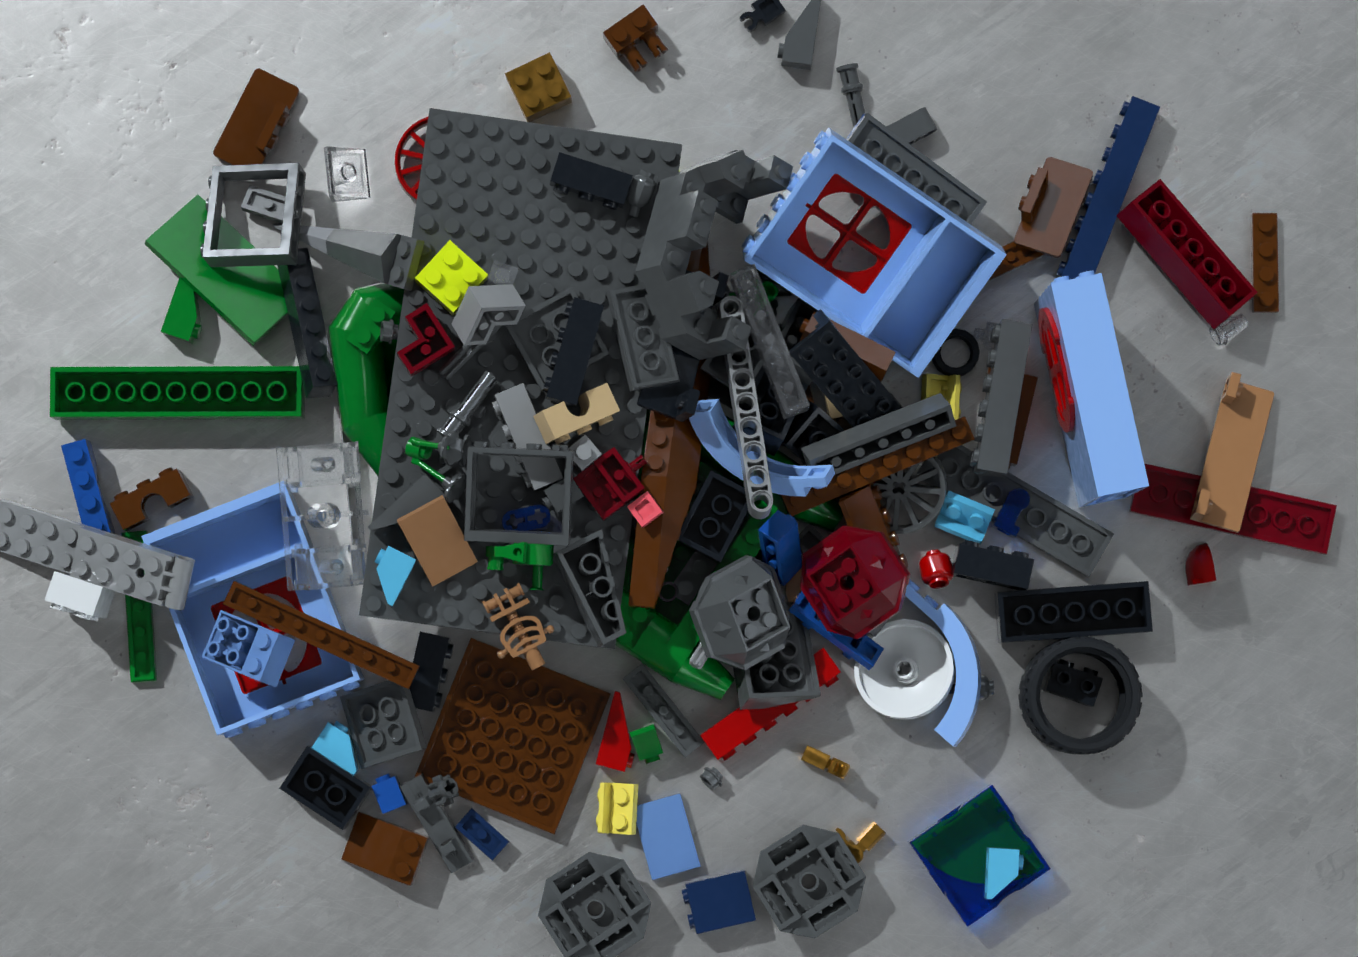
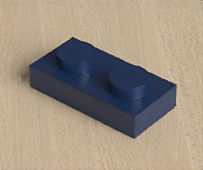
[455,808,510,861]

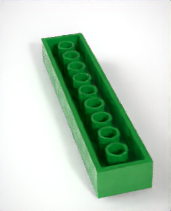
[50,366,305,420]

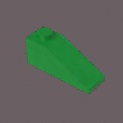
[161,277,202,344]

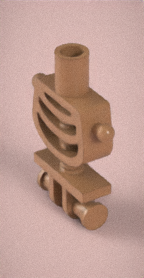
[482,583,554,670]

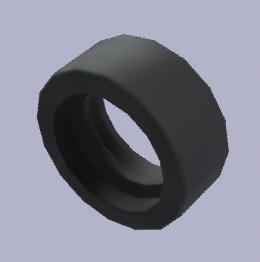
[932,328,980,376]

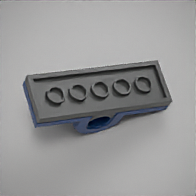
[846,113,987,225]

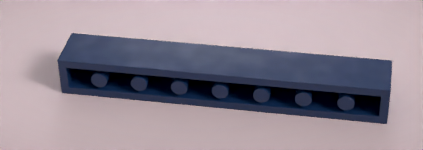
[1056,96,1160,280]

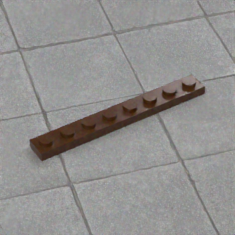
[779,416,975,516]
[223,581,420,689]

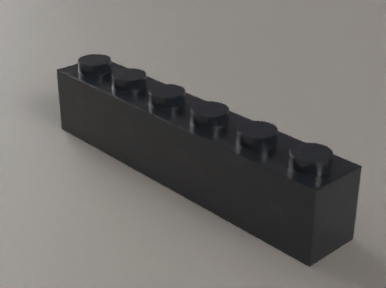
[277,248,338,399]

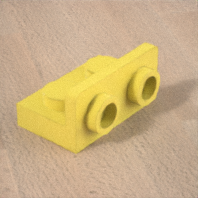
[596,782,638,835]

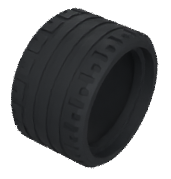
[1018,637,1143,755]

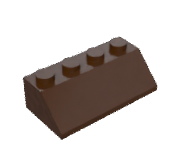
[839,483,908,568]

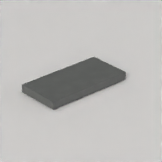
[606,285,680,391]

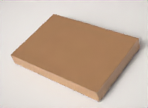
[397,495,478,587]

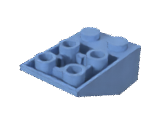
[202,610,295,687]

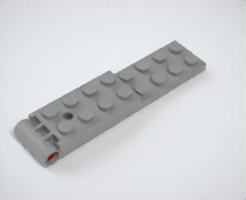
[0,499,195,610]

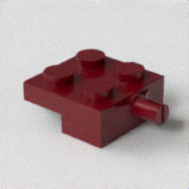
[573,447,647,521]

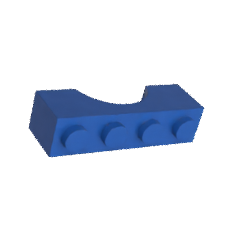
[61,439,115,534]

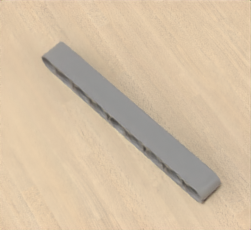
[718,296,773,519]

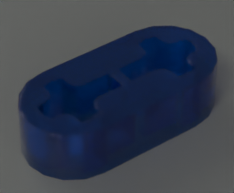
[502,505,550,531]

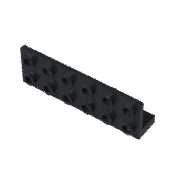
[637,270,729,422]
[789,309,903,427]

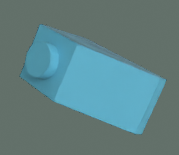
[375,546,416,607]
[311,721,359,775]
[984,847,1024,899]

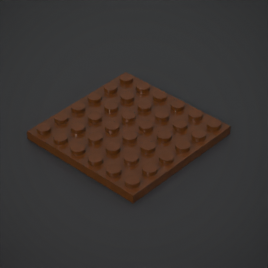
[414,638,611,835]

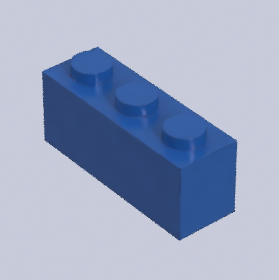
[758,510,802,586]

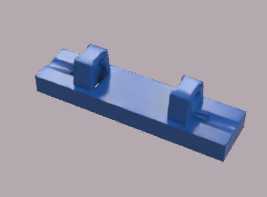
[788,591,884,670]

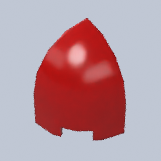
[1185,542,1217,586]

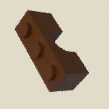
[109,467,194,532]

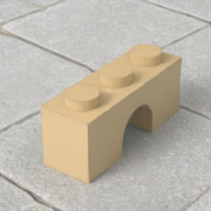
[533,383,620,445]

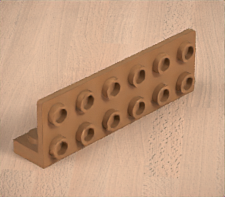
[1190,372,1274,533]

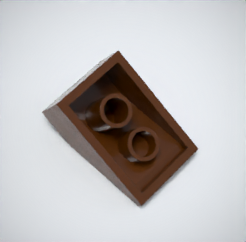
[341,812,430,886]

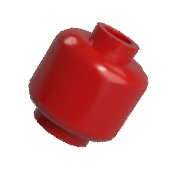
[919,550,954,589]

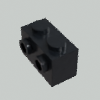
[1043,659,1103,707]

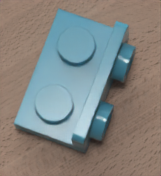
[934,490,995,545]

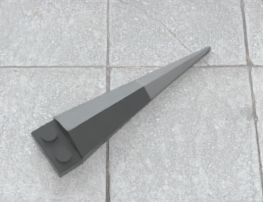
[272,223,425,291]

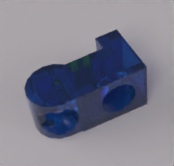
[991,488,1030,538]

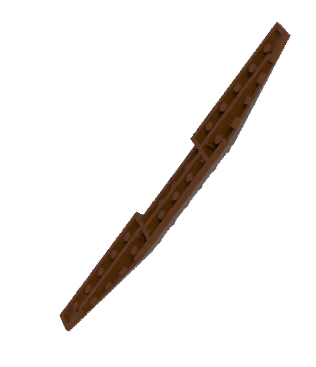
[629,241,711,609]

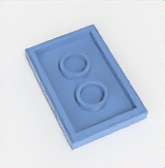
[636,793,701,880]

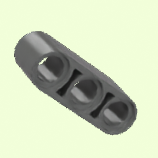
[886,107,937,145]

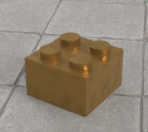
[505,52,572,122]

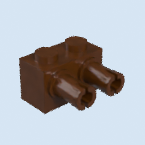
[603,4,668,73]

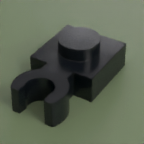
[740,0,786,32]

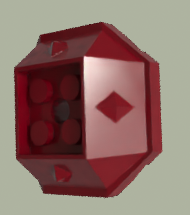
[800,525,911,639]

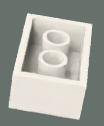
[45,571,116,621]

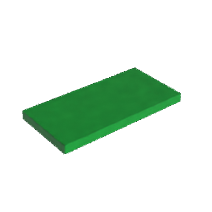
[145,195,288,346]

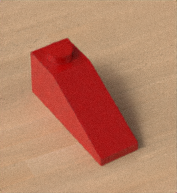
[596,691,635,772]

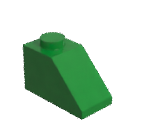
[630,724,663,764]

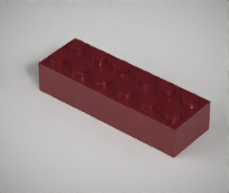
[1116,179,1258,329]

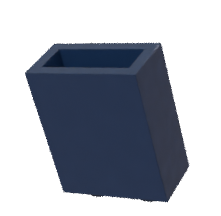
[682,870,756,934]

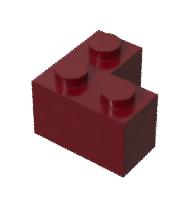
[397,303,455,377]

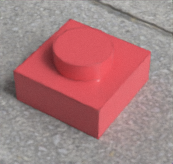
[627,491,664,528]

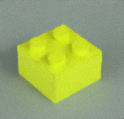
[415,240,488,316]

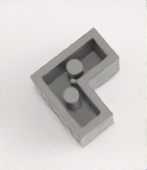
[452,284,526,346]

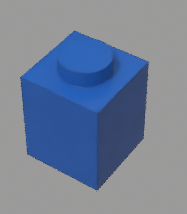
[371,774,408,814]

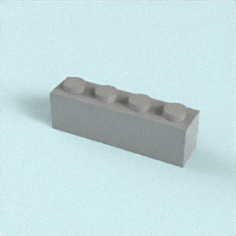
[492,383,563,492]

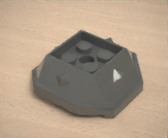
[689,555,790,670]
[753,824,866,939]
[538,852,651,957]

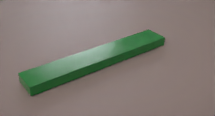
[121,530,157,683]

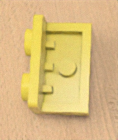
[921,373,962,420]

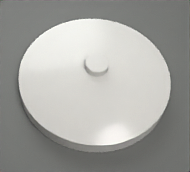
[854,619,955,720]

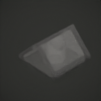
[324,146,371,202]

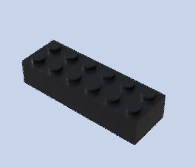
[994,581,1153,643]

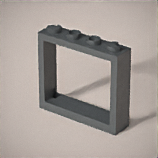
[200,163,306,267]
[464,441,574,545]

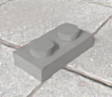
[241,185,285,224]

